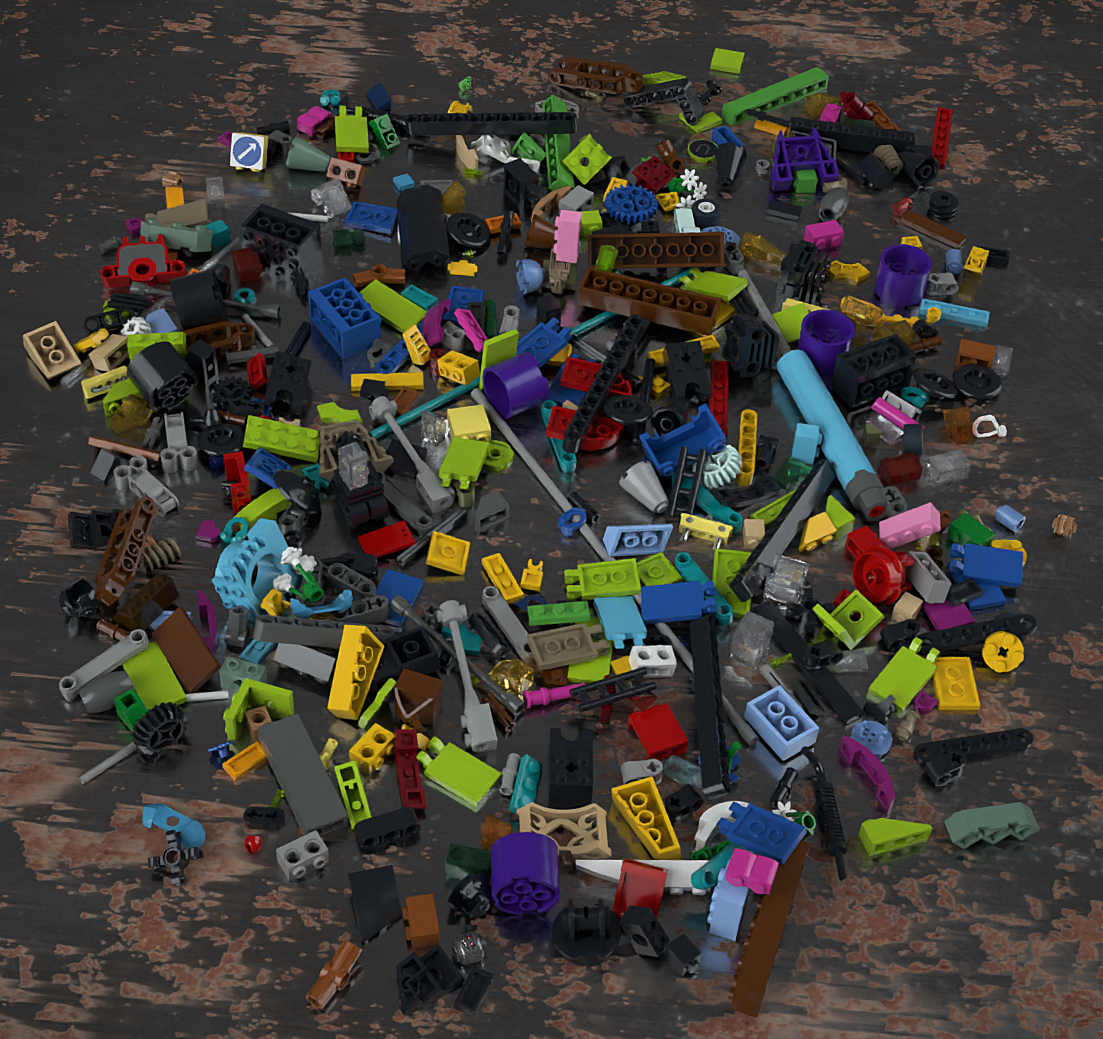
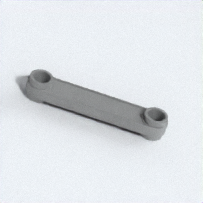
[482,586,536,664]
[59,629,149,699]

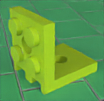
[561,134,612,185]
[813,590,885,651]
[223,678,295,744]

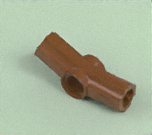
[352,264,405,288]
[306,939,362,1009]

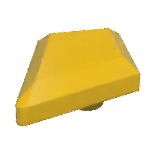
[656,192,680,212]

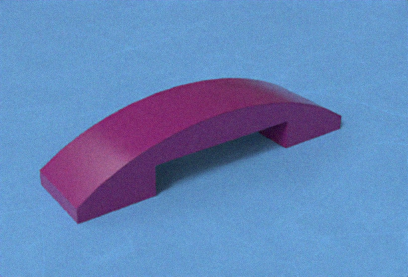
[423,299,451,347]
[197,590,219,656]
[839,736,895,812]

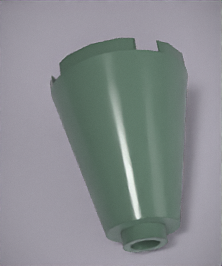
[286,136,331,172]

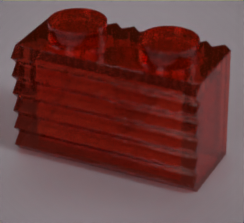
[232,247,263,283]
[877,453,923,487]

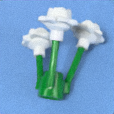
[273,547,324,602]

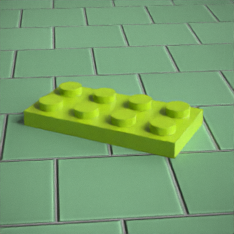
[243,415,321,463]

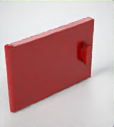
[358,520,416,558]

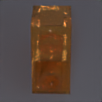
[943,406,974,445]
[480,814,512,857]

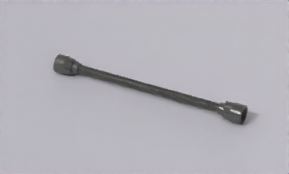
[130,281,281,319]
[389,595,525,716]

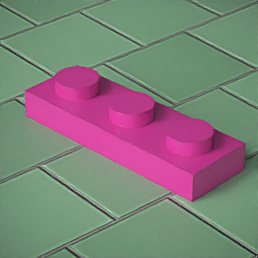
[454,308,488,353]

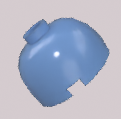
[516,259,546,294]

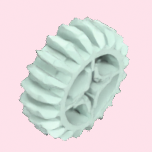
[692,445,742,489]

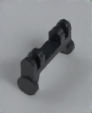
[697,79,722,105]

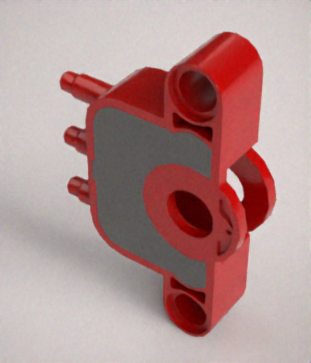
[99,234,187,288]

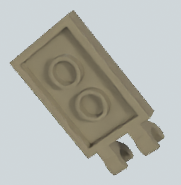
[145,199,210,228]
[527,623,610,671]

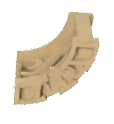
[516,802,611,867]

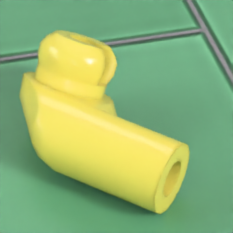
[319,738,338,770]

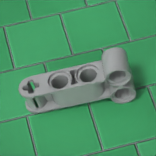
[160,411,198,473]
[114,456,180,517]

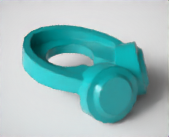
[320,90,341,106]
[234,288,257,304]
[901,387,930,408]
[220,517,249,544]

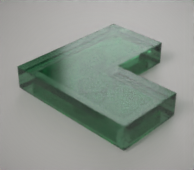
[772,456,812,490]

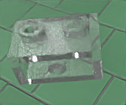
[338,442,369,490]
[925,450,971,485]

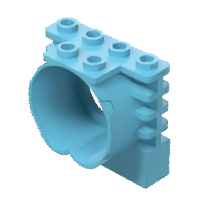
[212,518,303,627]

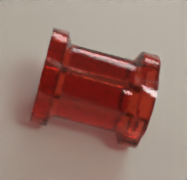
[891,197,913,216]

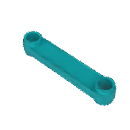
[541,400,577,472]
[672,472,743,533]
[675,552,734,625]
[691,842,755,890]

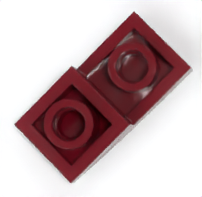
[599,675,616,722]

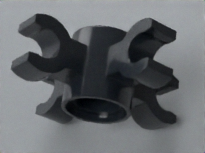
[785,588,835,633]
[148,830,204,886]

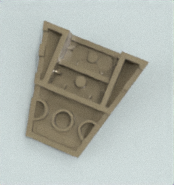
[320,420,394,482]

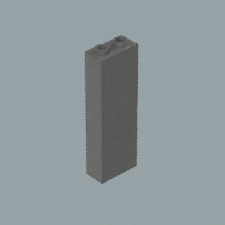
[258,714,348,837]

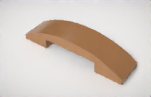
[531,186,571,223]

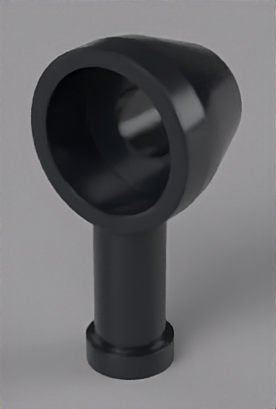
[187,409,222,426]

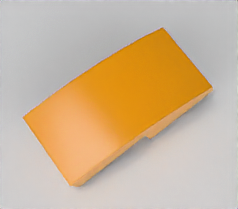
[165,187,184,209]

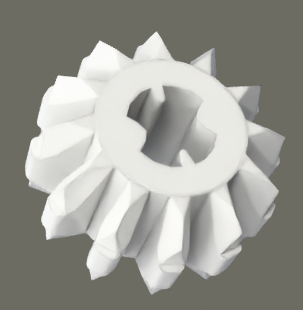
[121,316,152,337]

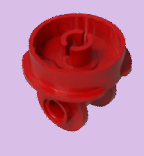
[853,546,914,605]

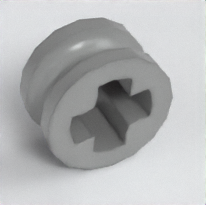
[755,159,770,174]

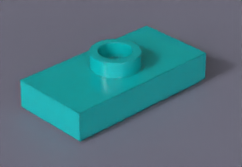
[400,284,438,311]

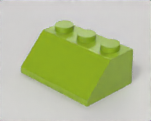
[127,332,186,362]

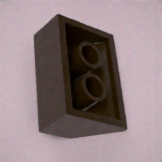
[110,573,179,632]

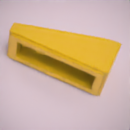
[403,324,433,365]

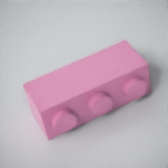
[554,210,582,263]
[879,502,941,549]

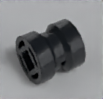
[283,530,303,553]

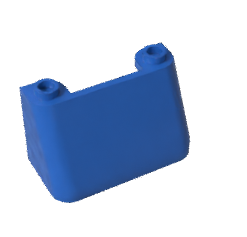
[639,404,727,477]

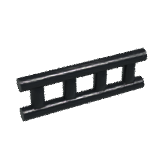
[666,446,707,518]
[569,666,657,712]

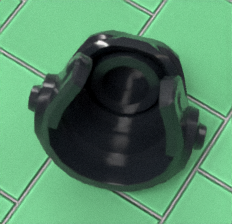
[59,577,100,618]
[447,871,493,918]

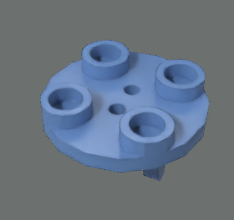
[850,720,892,759]

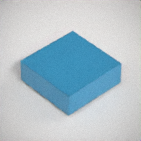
[393,173,415,191]

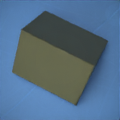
[863,423,882,447]

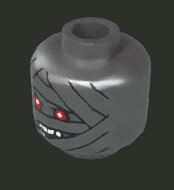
[451,931,487,965]

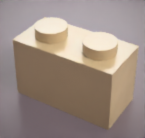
[89,334,129,372]

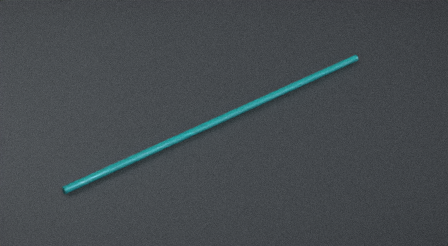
[369,267,710,439]

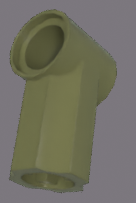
[451,479,475,508]

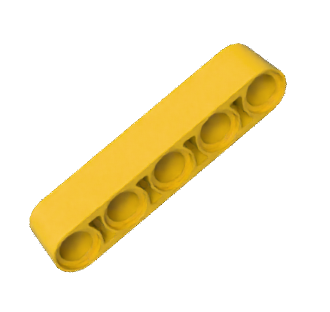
[736,409,757,486]

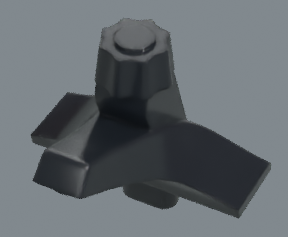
[863,694,896,726]

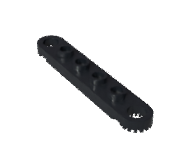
[917,614,1037,654]
[913,728,1033,765]

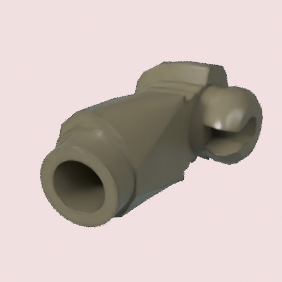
[823,177,848,193]
[895,710,920,741]

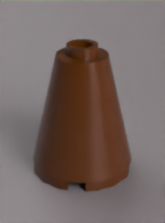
[524,214,558,249]

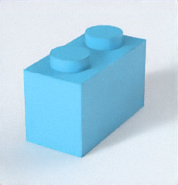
[791,423,822,465]

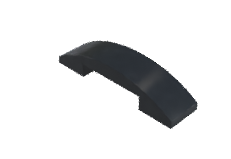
[710,476,781,507]

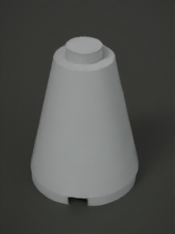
[619,461,669,513]

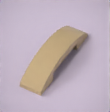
[456,135,478,172]

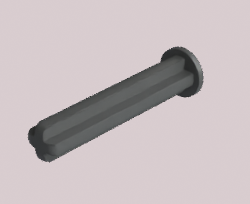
[225,346,279,366]

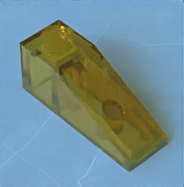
[738,231,787,268]

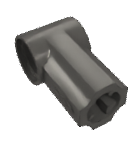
[224,606,250,648]

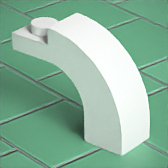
[694,801,749,851]

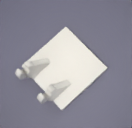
[470,135,511,163]

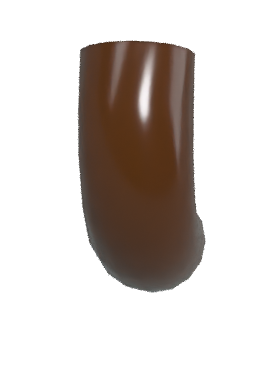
[655,139,685,173]

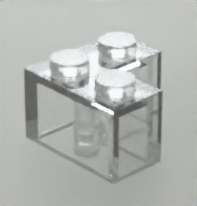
[311,178,352,219]

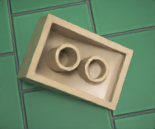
[23,321,82,379]

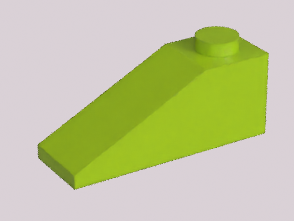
[334,760,372,830]
[858,818,932,856]

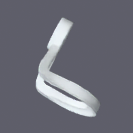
[972,415,1007,438]

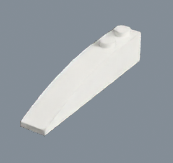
[576,860,710,895]

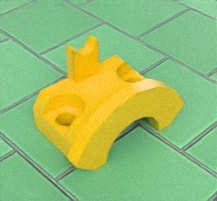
[448,101,472,113]
[261,589,292,616]

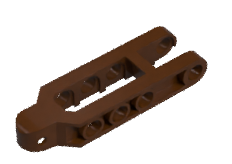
[548,56,644,94]
[180,321,256,365]
[94,496,157,607]

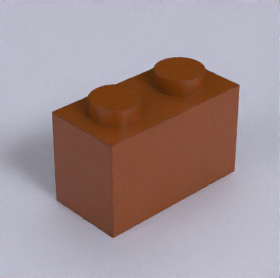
[955,339,996,368]
[402,893,440,949]

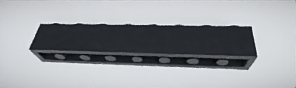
[787,117,915,155]

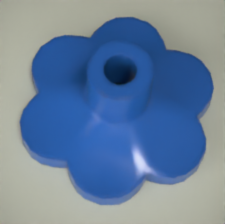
[207,740,234,758]

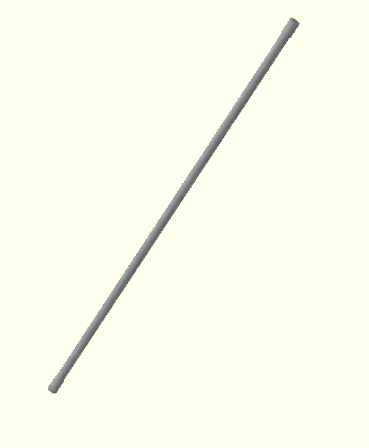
[471,388,759,746]

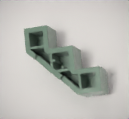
[140,218,212,252]
[944,802,1040,849]

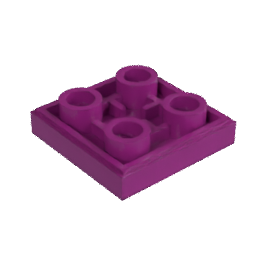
[921,599,975,631]

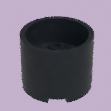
[170,269,227,330]
[126,341,198,412]

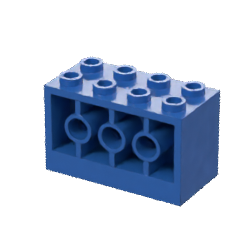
[308,278,382,359]

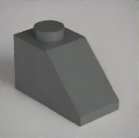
[475,490,510,532]

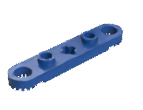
[376,321,424,374]

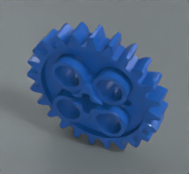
[605,184,658,224]

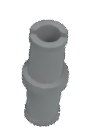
[499,753,521,795]

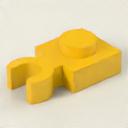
[638,375,670,398]
[520,559,543,591]

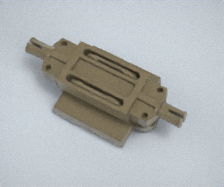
[541,244,577,294]

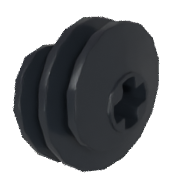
[929,191,959,218]

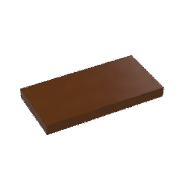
[151,607,221,694]

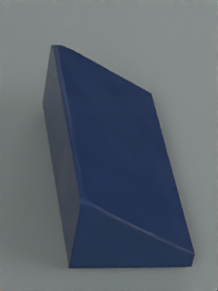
[366,82,391,111]

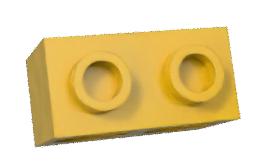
[437,350,480,385]
[349,723,395,776]

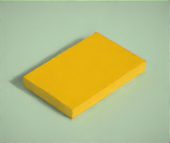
[932,657,981,710]

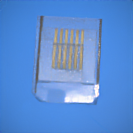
[763,554,810,604]
[728,611,774,670]

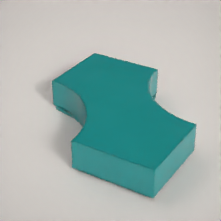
[442,621,482,656]

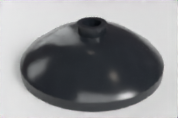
[274,469,321,514]

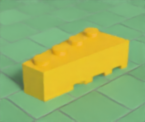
[327,625,384,720]
[611,776,681,860]

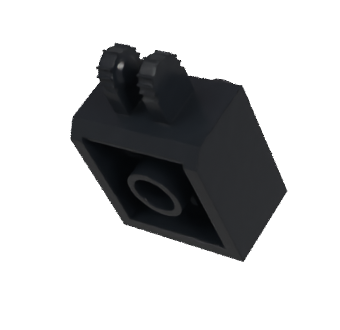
[503,158,541,207]

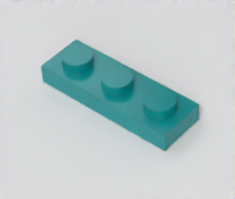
[509,754,543,815]

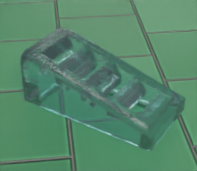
[662,755,702,791]

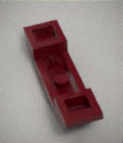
[394,729,427,810]

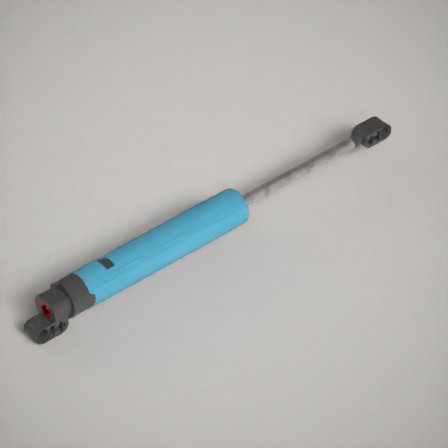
[724,242,907,521]

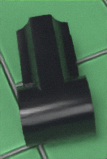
[755,434,778,470]

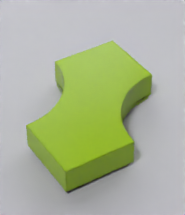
[317,402,363,425]

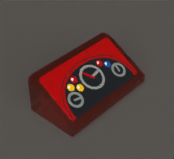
[629,691,657,712]

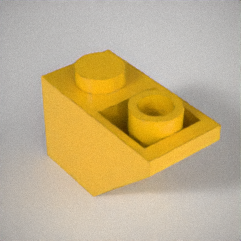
[964,246,989,276]
[798,512,837,553]

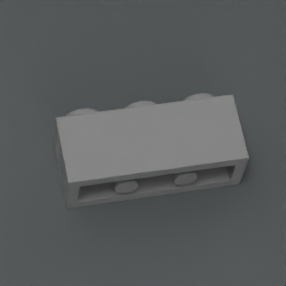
[906,551,951,604]

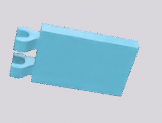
[593,596,647,649]

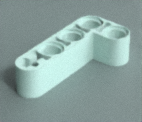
[674,208,700,233]

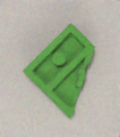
[511,133,546,164]

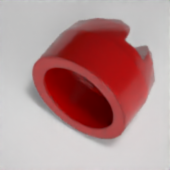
[244,836,263,854]

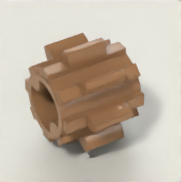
[162,171,183,188]
[1052,514,1078,537]

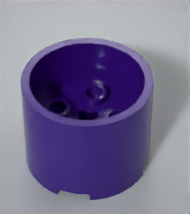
[874,244,932,309]
[797,310,855,377]
[482,352,549,419]
[491,832,560,915]

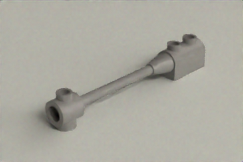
[369,396,455,513]
[436,600,497,753]

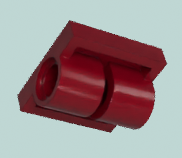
[840,90,873,127]
[632,155,677,195]

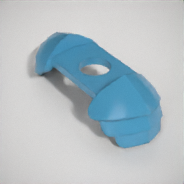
[290,589,354,619]
[142,803,206,849]

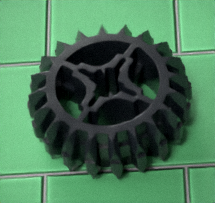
[131,702,188,755]

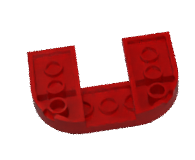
[545,357,632,451]

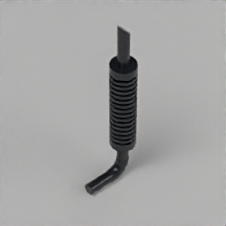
[338,96,407,131]
[801,746,848,881]

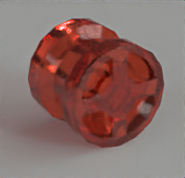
[429,348,446,371]

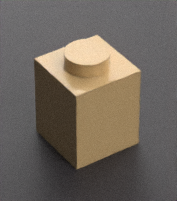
[742,519,765,549]
[891,592,923,623]

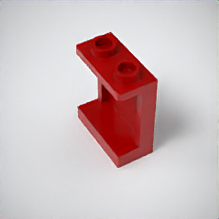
[223,451,252,513]
[628,703,688,762]
[611,858,669,920]

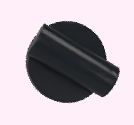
[221,480,240,497]

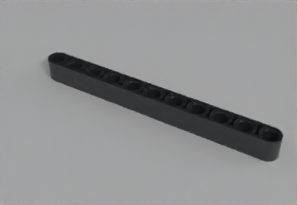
[405,112,578,135]
[562,315,644,454]
[729,459,836,602]
[690,614,731,801]

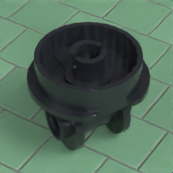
[552,897,621,966]

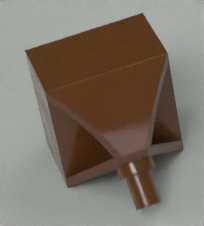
[394,668,443,733]

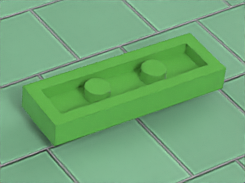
[527,601,590,626]

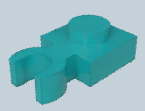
[301,463,329,494]

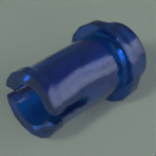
[208,455,224,469]

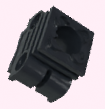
[777,240,831,300]
[721,314,780,378]
[331,459,388,529]

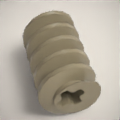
[874,145,903,176]
[139,537,182,574]

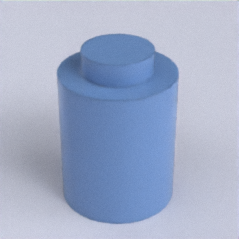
[945,249,963,275]
[995,504,1026,532]

